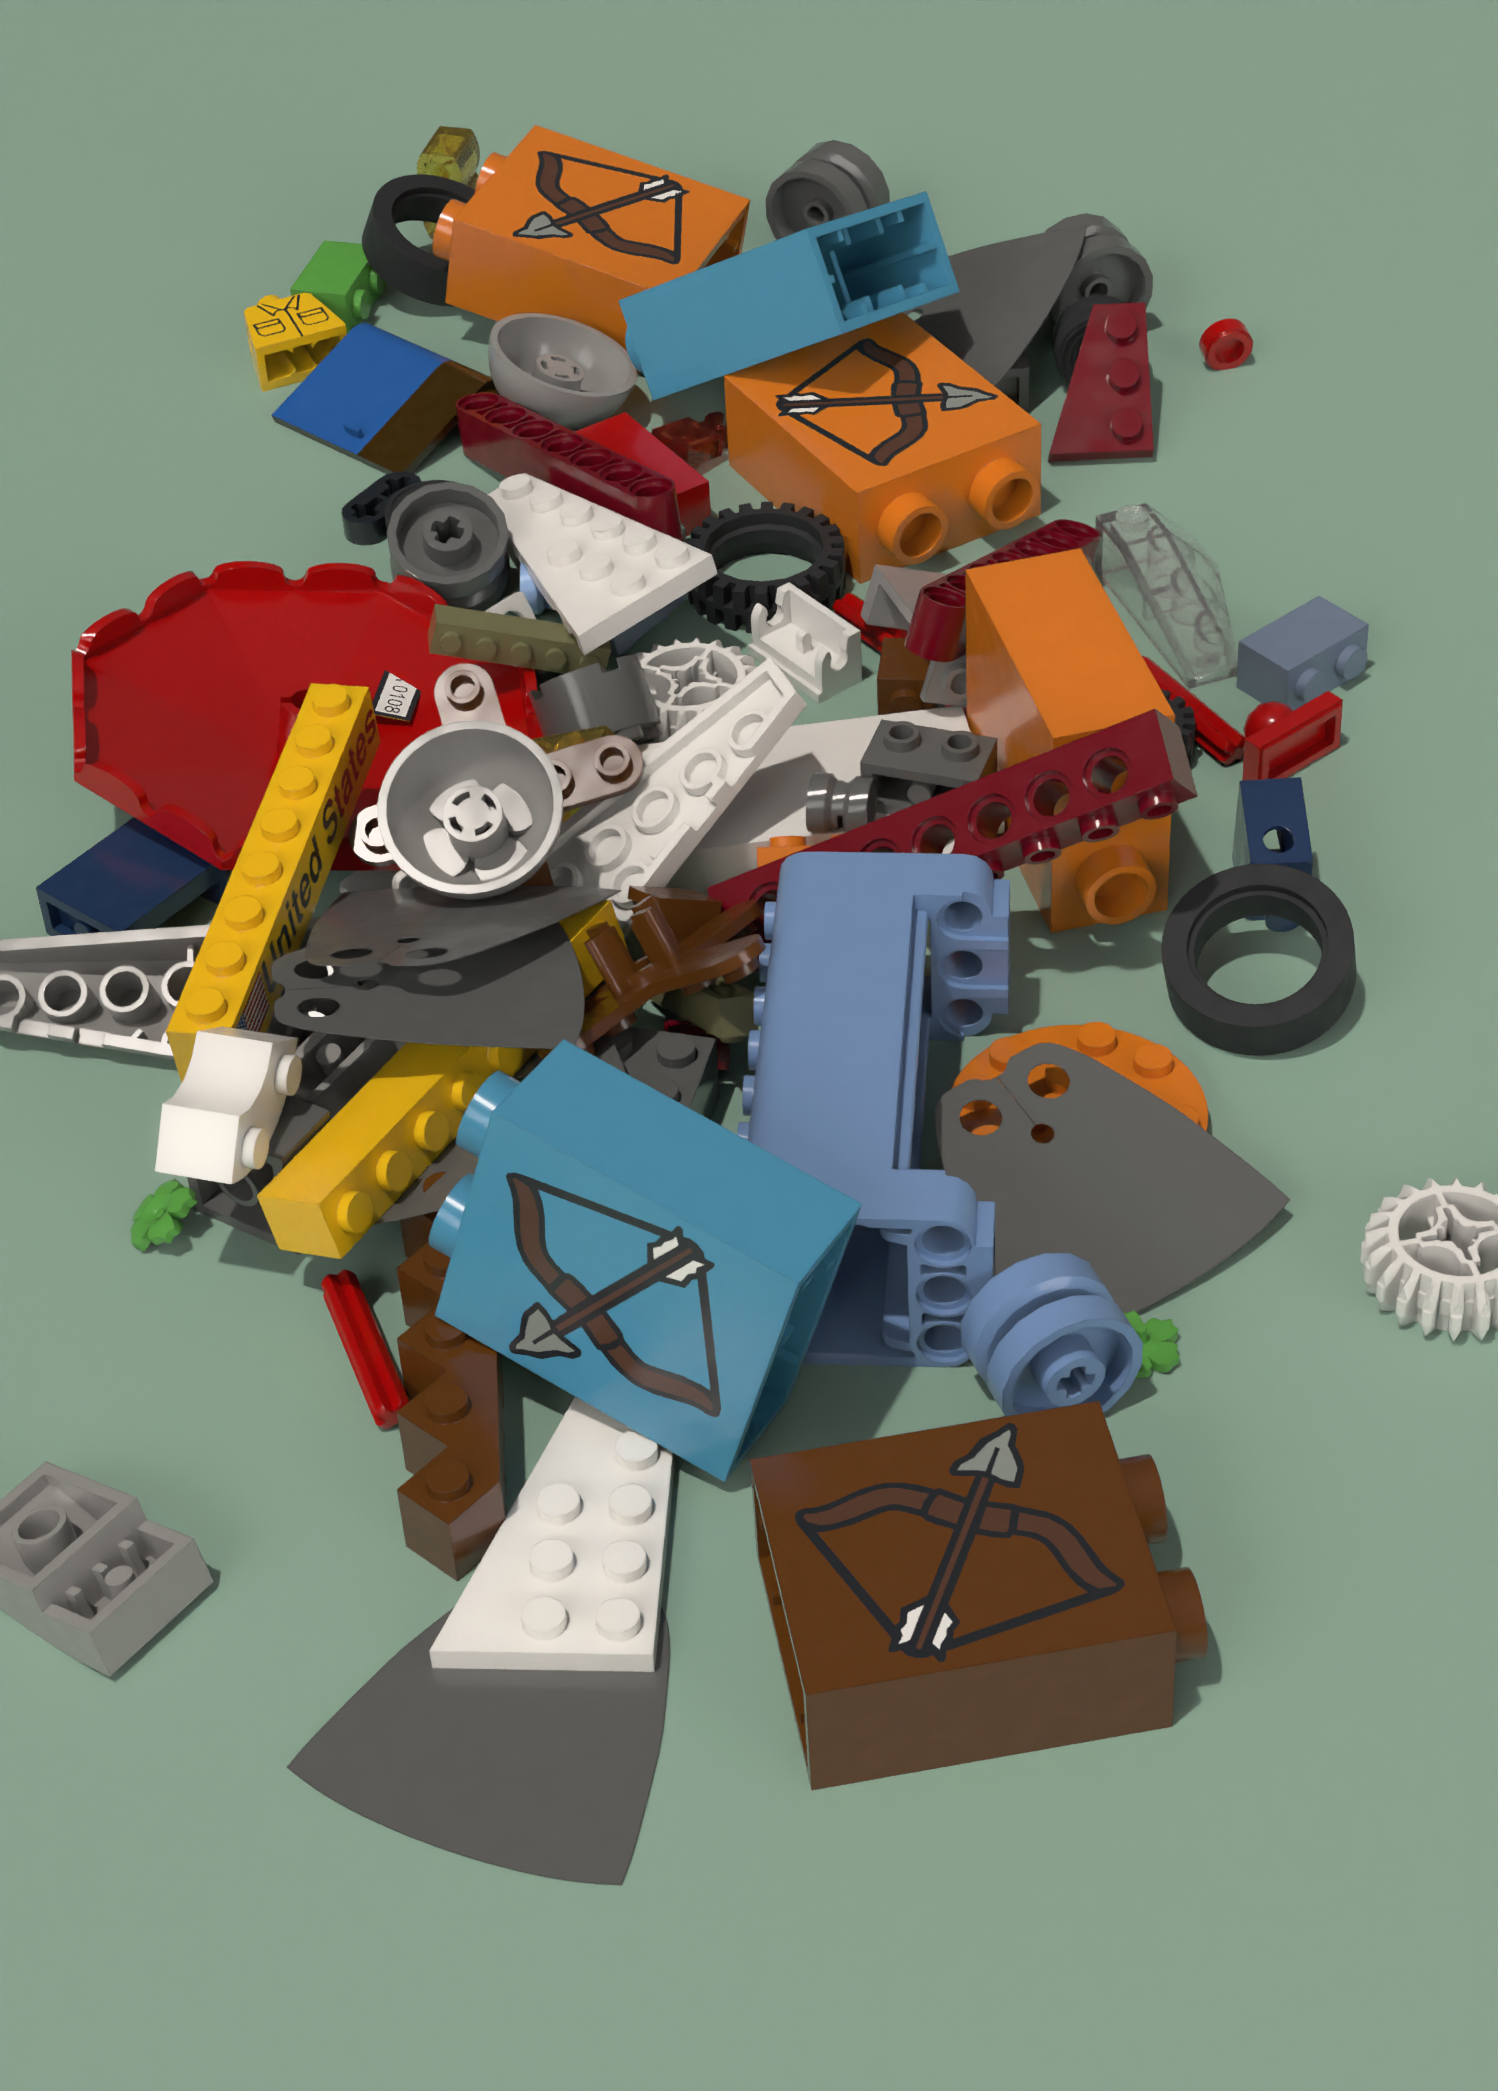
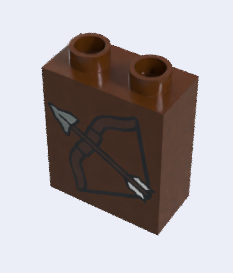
[750,1401,1208,1791]

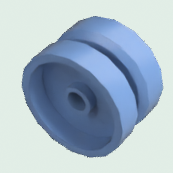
[960,1253,1143,1416]

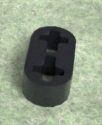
[341,472,422,545]

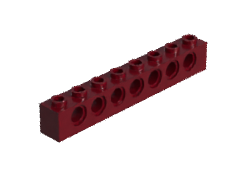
[707,709,1198,971]

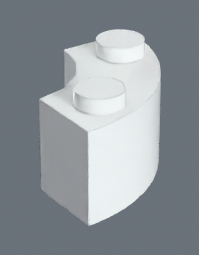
[155,1026,302,1184]

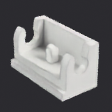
[748,582,862,704]

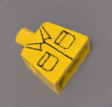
[244,293,347,392]

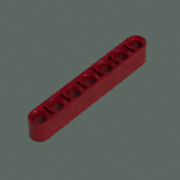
[456,392,682,540]
[904,519,1101,662]

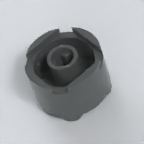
[528,655,661,753]

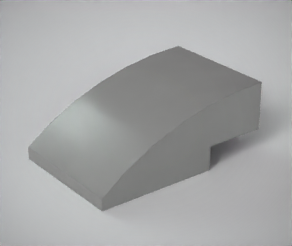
[0,1461,214,1677]

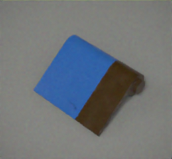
[271,323,499,474]

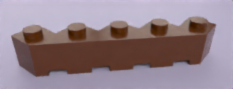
[397,1171,507,1582]

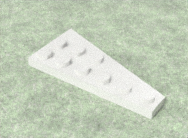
[487,473,717,656]
[547,657,807,938]
[429,1397,676,1672]

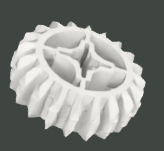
[635,637,756,744]
[1360,1176,1498,1342]

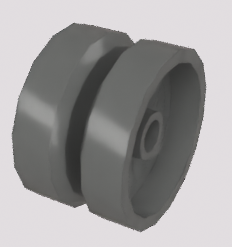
[765,140,890,240]
[1044,213,1153,326]
[387,482,511,611]

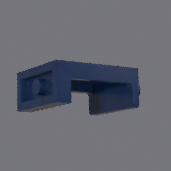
[36,817,229,936]

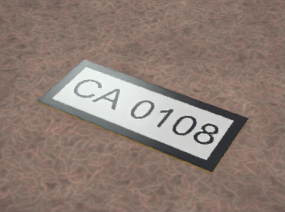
[372,670,421,722]

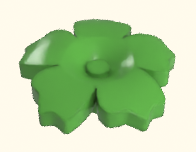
[130,1179,197,1252]
[1123,1310,1180,1379]

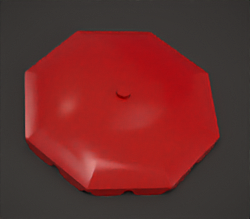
[71,561,548,871]

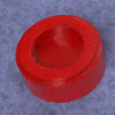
[1199,318,1253,370]

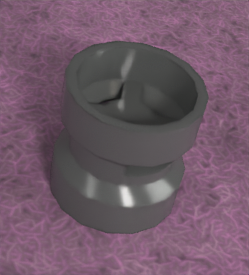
[806,772,877,834]

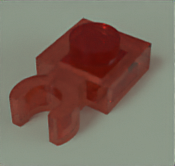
[651,412,728,468]

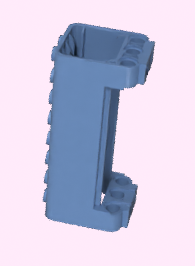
[737,852,1010,1368]

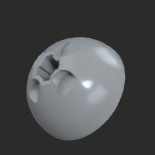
[488,313,638,431]
[377,720,563,900]

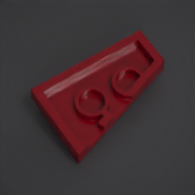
[1048,302,1154,462]

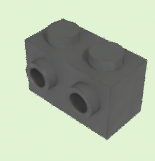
[860,719,997,815]

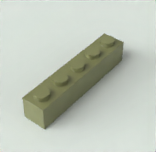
[428,604,611,674]
[650,976,758,1043]

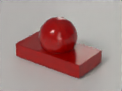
[1242,691,1343,781]

